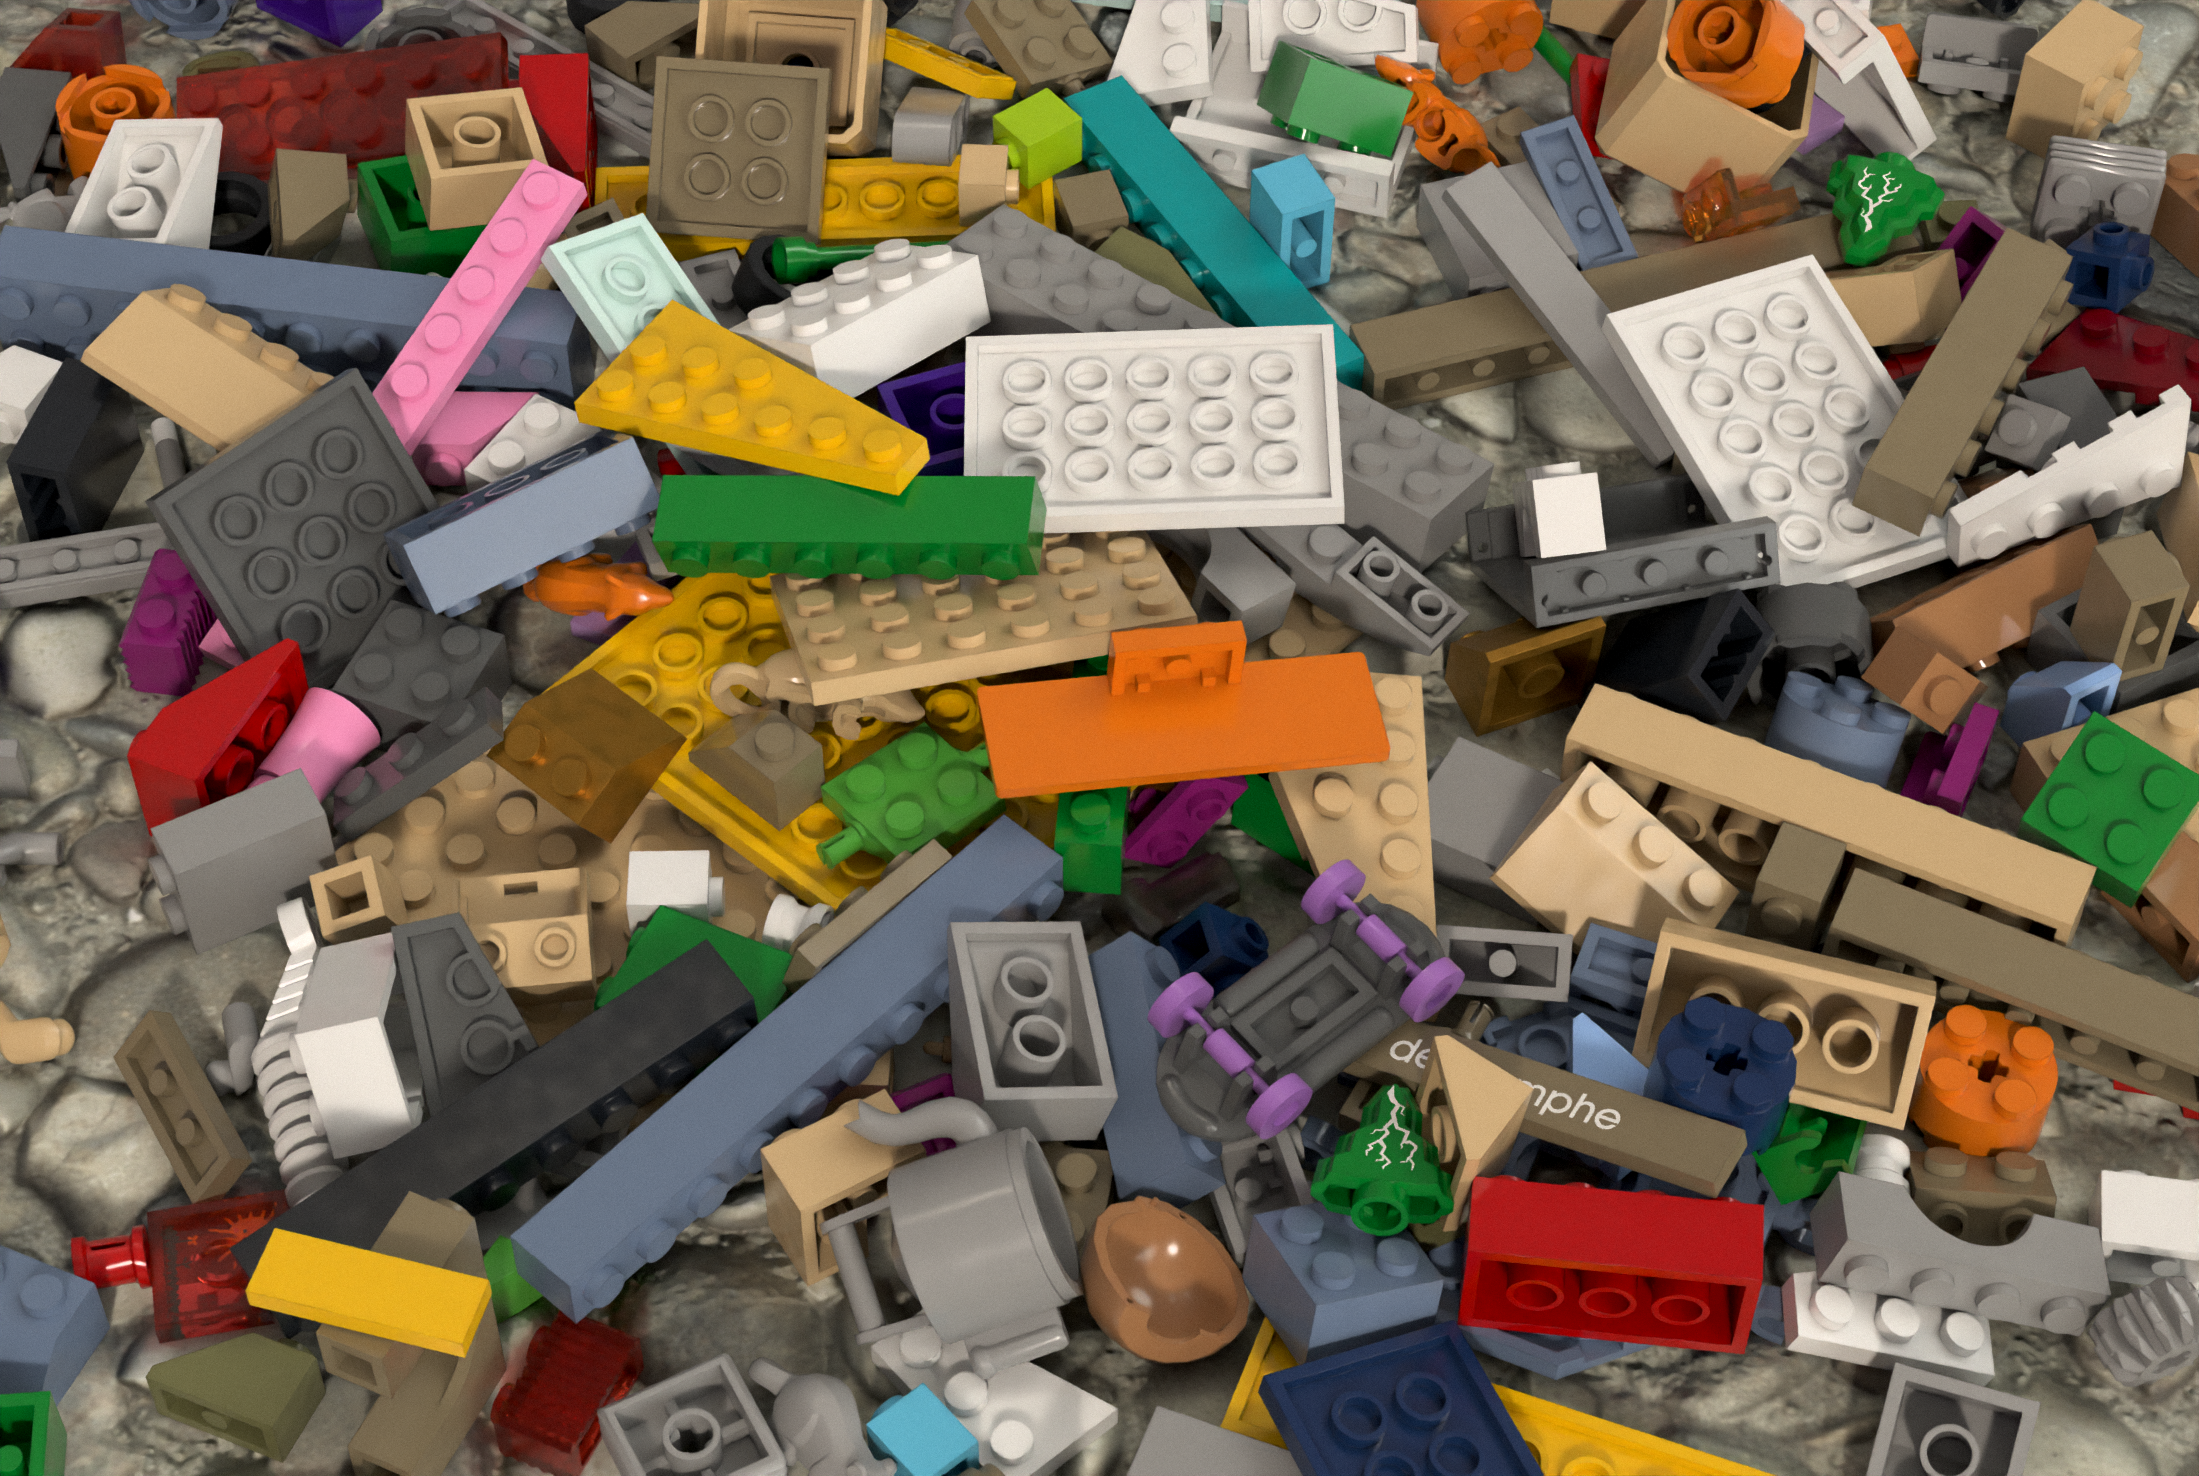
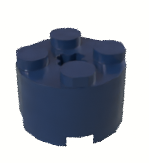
[1643,996,1797,1156]

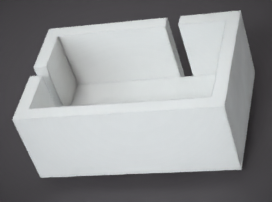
[289,932,426,1159]

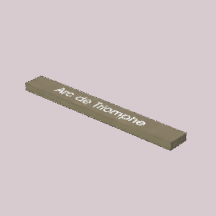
[1251,968,1747,1198]

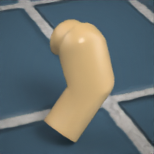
[0,1001,75,1064]

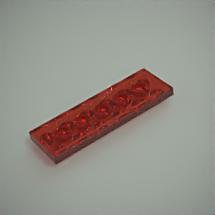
[177,32,509,181]

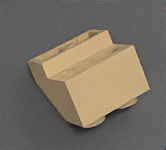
[451,867,597,1007]

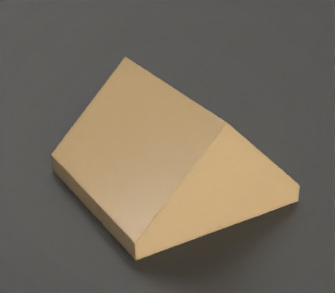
[1415,1035,1533,1232]

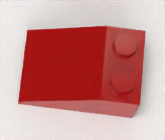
[508,53,598,215]
[127,638,309,837]

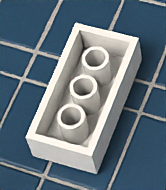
[729,239,991,398]

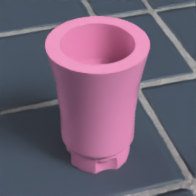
[244,687,381,804]

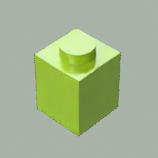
[992,88,1082,189]

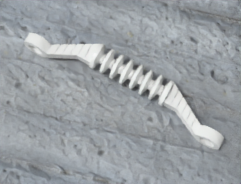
[251,897,349,1207]

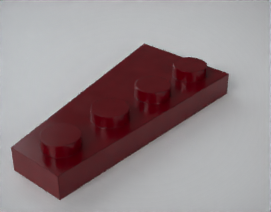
[2026,307,2199,412]

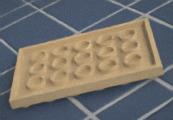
[769,530,1198,706]

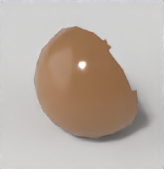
[1080,1196,1249,1364]

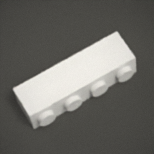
[2088,1170,2199,1291]

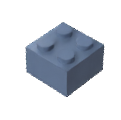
[1242,1202,1444,1365]

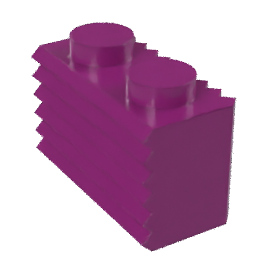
[118,548,218,697]

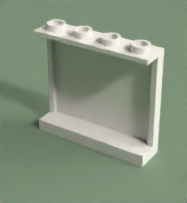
[1169,0,1439,218]
[1780,0,1937,161]

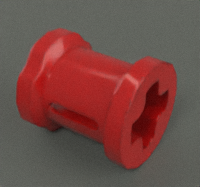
[71,1224,154,1290]

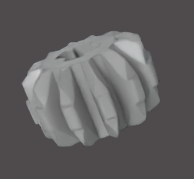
[2088,1276,2199,1387]

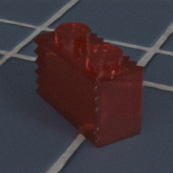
[490,1310,644,1476]

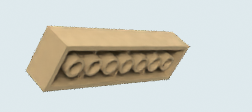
[1560,683,2097,949]

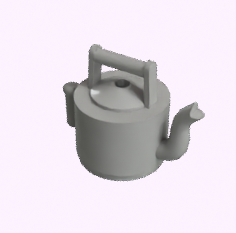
[819,1096,1084,1380]

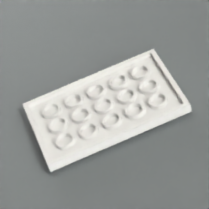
[1601,254,1968,592]
[964,324,1345,533]

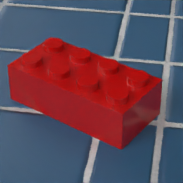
[1457,1175,1764,1354]

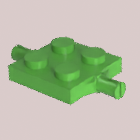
[816,722,1006,869]

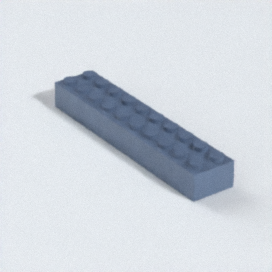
[0,225,595,412]

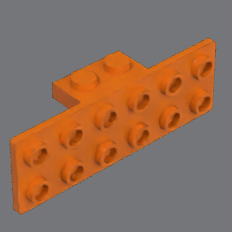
[976,620,1391,799]

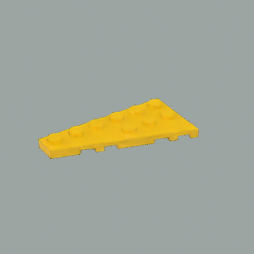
[574,299,930,496]

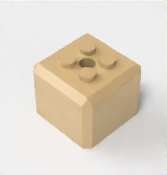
[695,0,888,159]
[1595,0,1819,215]

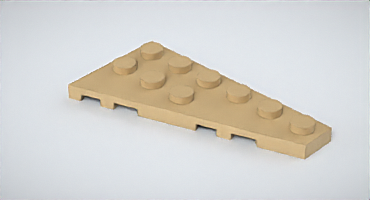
[1268,672,1440,1022]

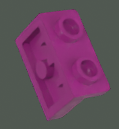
[1900,702,2000,818]
[1125,775,1249,869]

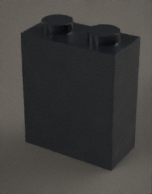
[6,357,144,542]
[1577,588,1776,725]

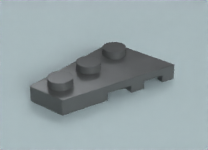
[391,912,540,1118]

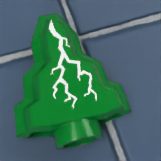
[1826,152,1945,268]
[1310,1084,1454,1236]

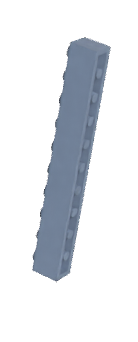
[510,815,1064,1324]

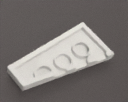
[1946,384,2191,568]

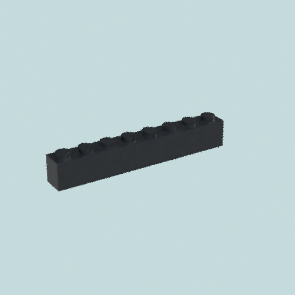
[229,939,759,1339]

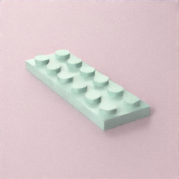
[540,213,797,475]

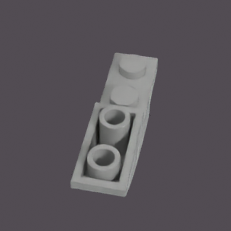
[1237,524,1470,656]

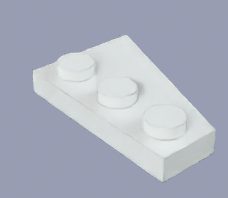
[1107,0,1214,106]

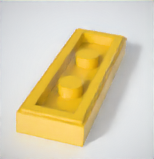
[884,27,1017,100]
[245,1228,492,1358]

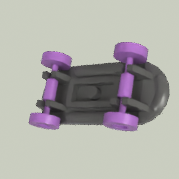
[1147,859,1465,1142]

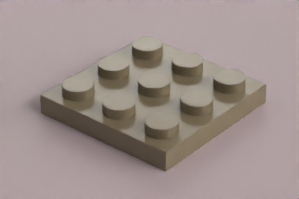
[646,56,833,245]

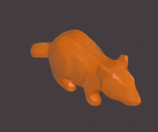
[1375,55,1501,175]
[523,553,675,621]

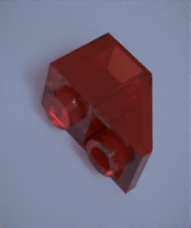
[0,8,127,80]

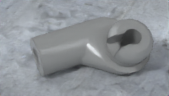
[0,832,64,888]
[206,1002,260,1097]

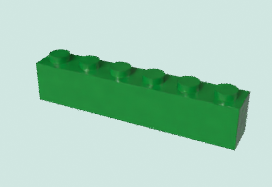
[652,475,1047,580]

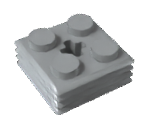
[2029,135,2167,250]
[597,1353,788,1476]

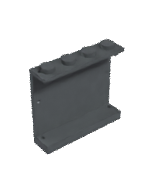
[1465,473,1781,628]

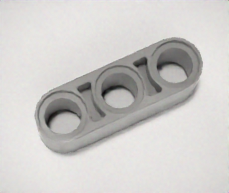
[892,87,970,167]

